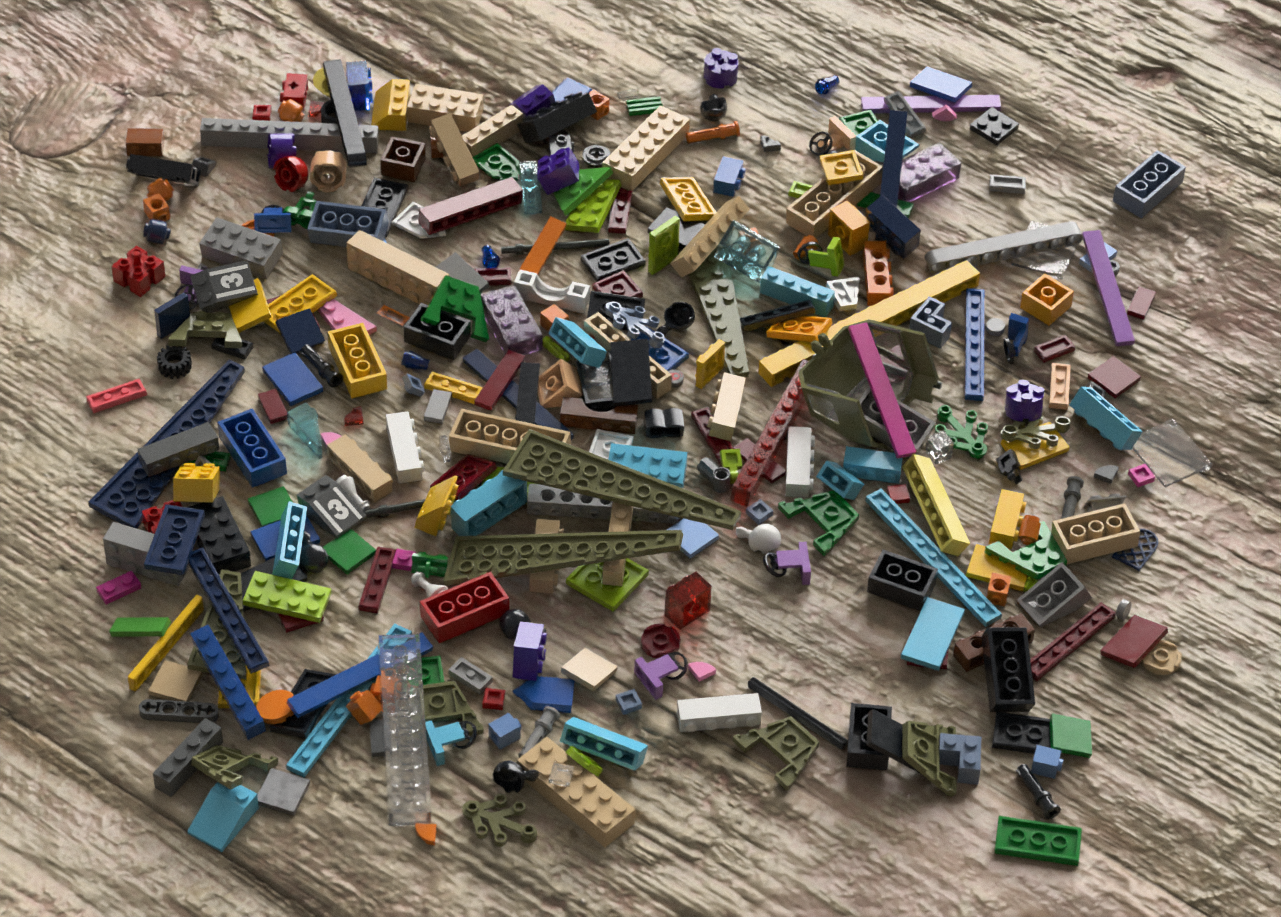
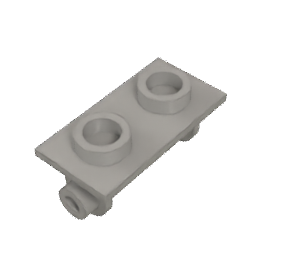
[1085,494,1127,512]

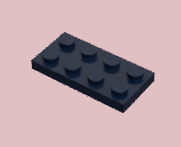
[144,504,205,575]

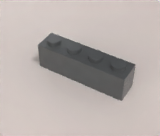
[137,422,219,477]
[153,718,223,797]

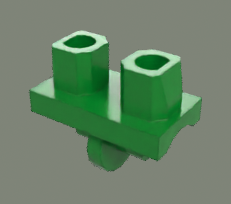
[411,551,448,578]

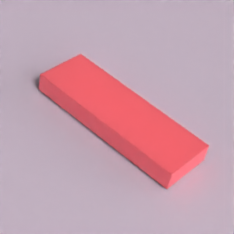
[86,379,147,414]

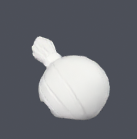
[736,524,781,554]

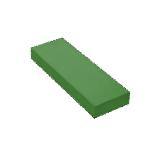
[109,617,171,637]

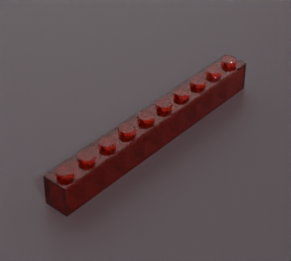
[730,359,809,507]

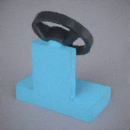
[424,720,477,766]

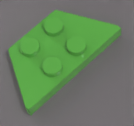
[553,167,613,216]

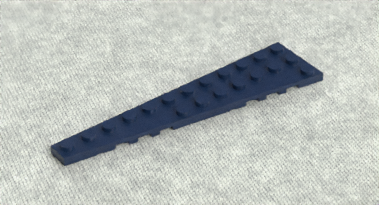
[88,359,245,529]

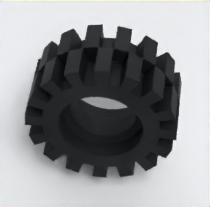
[157,345,192,379]

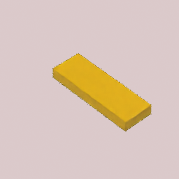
[424,372,483,404]

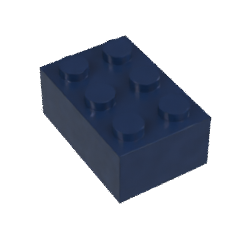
[866,195,921,259]

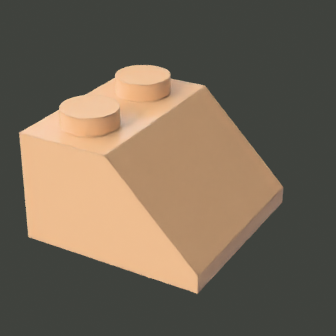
[538,359,583,408]

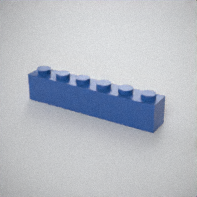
[190,624,266,740]

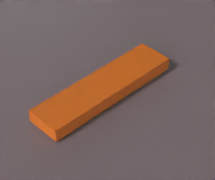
[519,216,567,275]

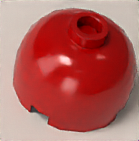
[273,156,309,192]

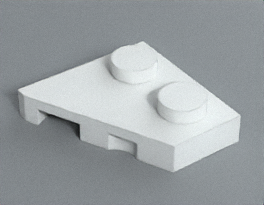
[825,277,860,311]

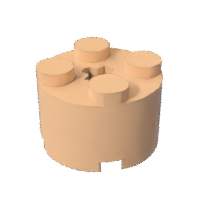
[310,151,347,192]

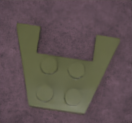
[168,311,242,348]
[404,681,484,746]
[732,717,819,791]
[903,721,956,797]
[191,745,279,790]

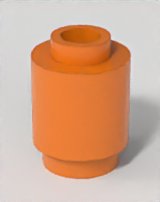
[1018,515,1041,545]

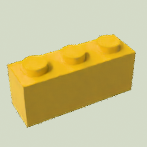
[989,489,1027,549]

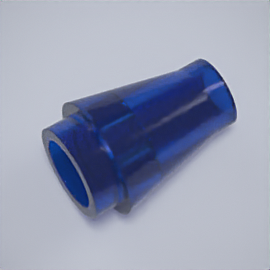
[815,75,840,95]
[481,245,500,268]
[401,350,430,371]

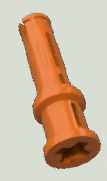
[686,121,740,144]

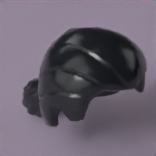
[700,94,727,122]
[657,302,695,337]
[299,531,329,574]
[499,609,546,639]
[493,761,539,793]

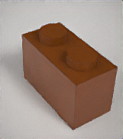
[126,128,165,156]

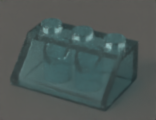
[714,220,780,283]

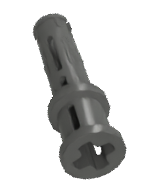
[1061,476,1084,519]

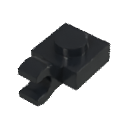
[996,449,1023,485]

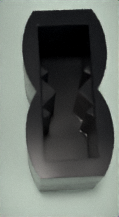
[644,408,684,438]

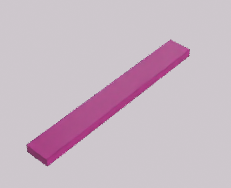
[848,322,916,459]

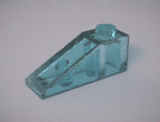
[519,161,542,214]
[287,402,323,459]

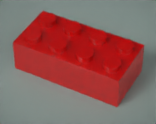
[420,572,510,643]

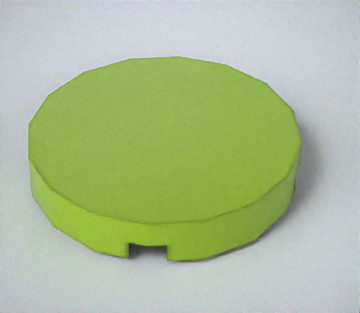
[566,746,603,776]

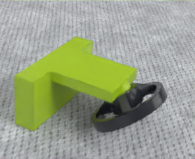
[798,237,845,277]

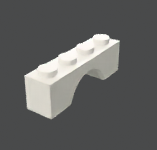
[514,270,590,313]

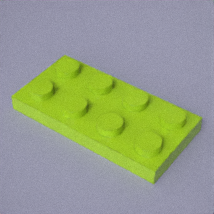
[565,179,621,233]
[243,571,331,623]

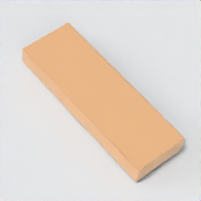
[1049,363,1071,410]

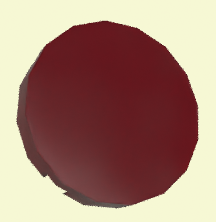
[641,623,681,659]

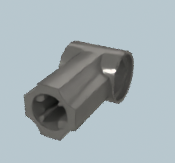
[697,457,730,493]

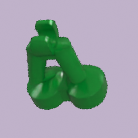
[282,191,317,229]

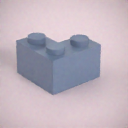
[909,296,952,349]
[939,733,981,784]

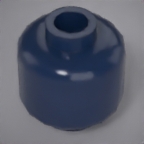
[143,219,171,244]

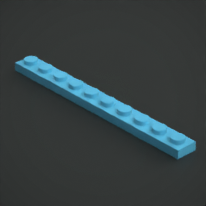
[865,488,1002,627]
[286,623,412,778]

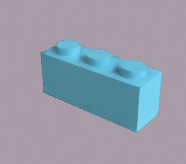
[843,446,903,484]

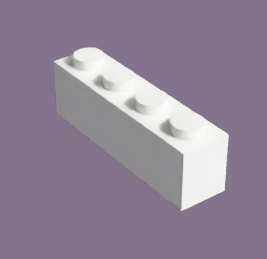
[386,411,424,483]
[785,426,815,498]
[677,693,762,732]

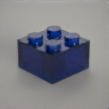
[346,61,373,111]

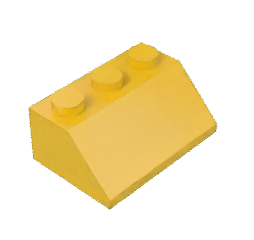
[371,79,410,131]

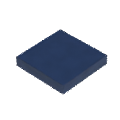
[154,293,190,339]
[275,308,325,354]

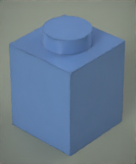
[488,713,522,750]
[1031,745,1063,779]

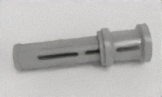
[518,706,560,758]

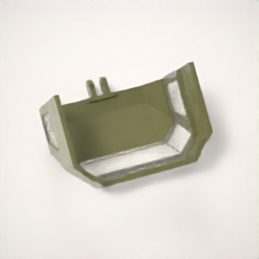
[798,319,939,450]

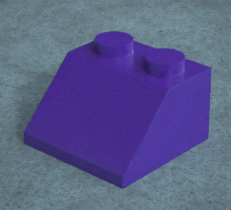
[509,84,555,117]

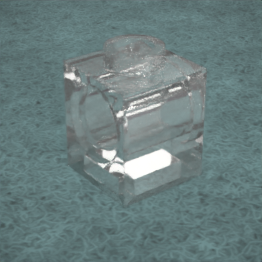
[926,430,954,464]

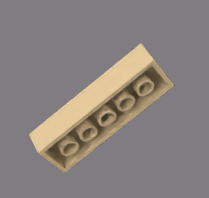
[602,105,690,191]
[786,151,883,238]
[346,230,449,305]
[449,409,571,464]
[517,737,635,848]

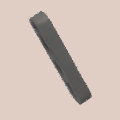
[139,699,219,723]

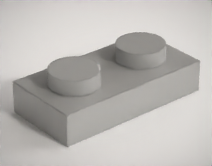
[448,657,493,694]

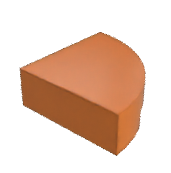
[415,823,437,846]

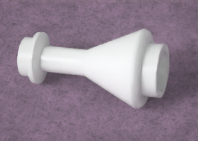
[336,475,370,512]
[411,572,448,598]

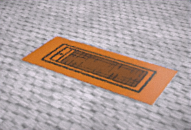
[377,305,410,326]

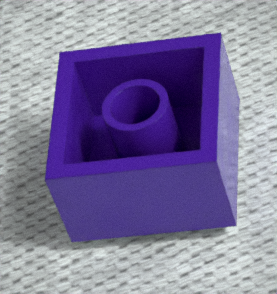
[537,147,579,195]
[512,622,547,681]

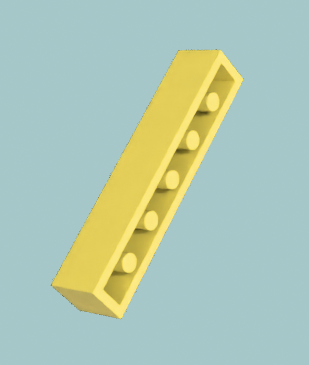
[902,454,970,556]

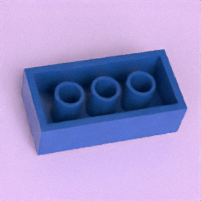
[218,408,287,488]

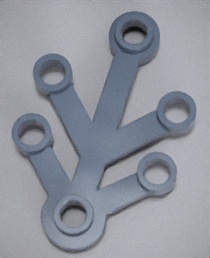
[605,302,665,348]

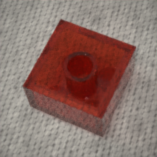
[664,571,712,630]

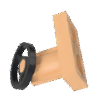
[809,116,856,156]

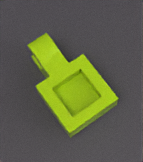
[720,449,742,484]

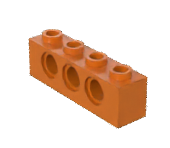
[863,241,894,306]

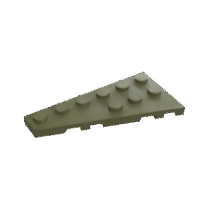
[187,570,246,680]

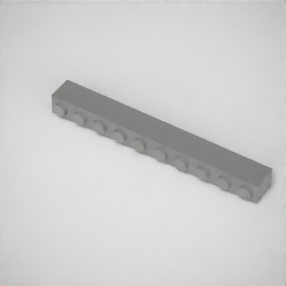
[200,118,379,153]

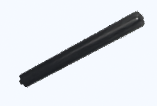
[748,677,848,749]

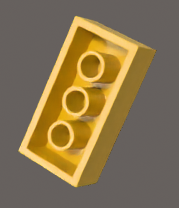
[327,323,387,399]

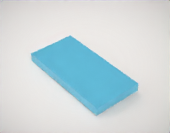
[901,597,965,671]

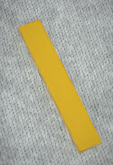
[128,594,204,692]

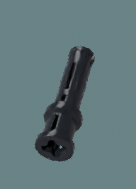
[301,344,343,388]
[1016,764,1061,820]

